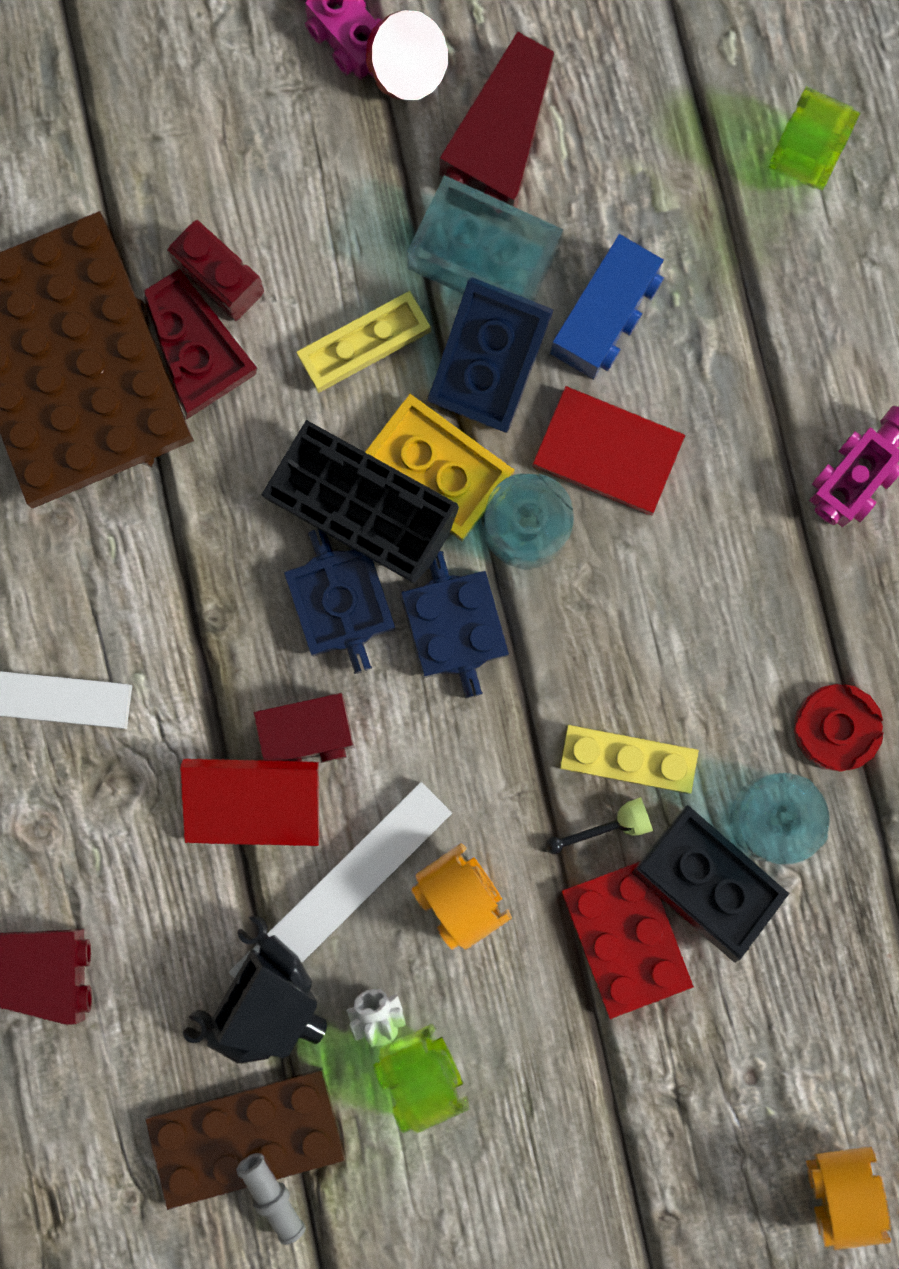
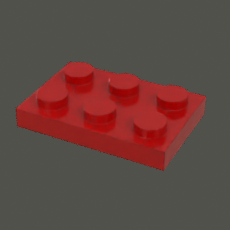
[561,860,694,1019]

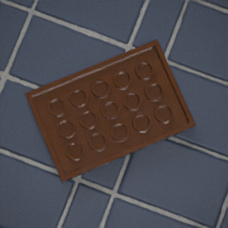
[0,211,194,509]

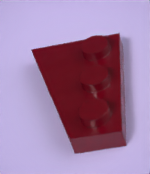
[144,268,257,420]

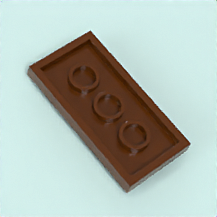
[145,1068,346,1210]

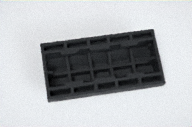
[261,420,459,583]

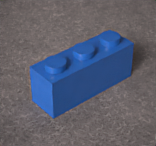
[550,234,664,380]

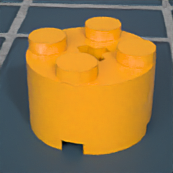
[411,843,512,950]
[806,1146,891,1250]

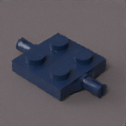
[284,529,395,674]
[400,551,509,699]

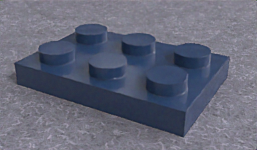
[427,277,554,433]

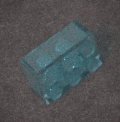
[407,175,563,301]

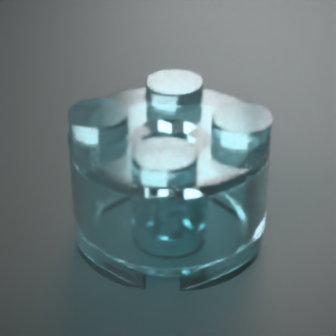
[483,473,574,570]
[730,773,830,864]

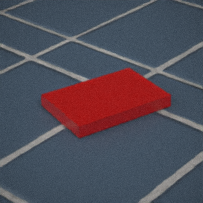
[532,386,686,516]
[180,759,320,846]

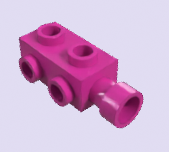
[305,0,382,80]
[808,406,899,528]

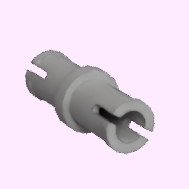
[236,1153,306,1245]

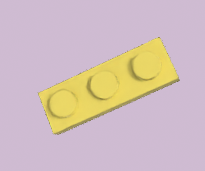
[297,291,431,393]
[559,725,699,794]

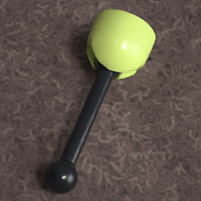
[546,797,653,855]

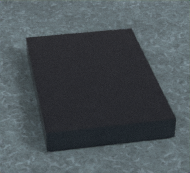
[631,805,790,963]

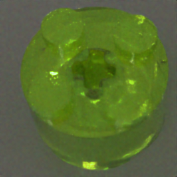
[768,86,861,191]
[373,1024,469,1134]

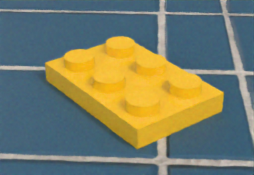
[365,394,515,542]

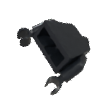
[183,916,327,1064]

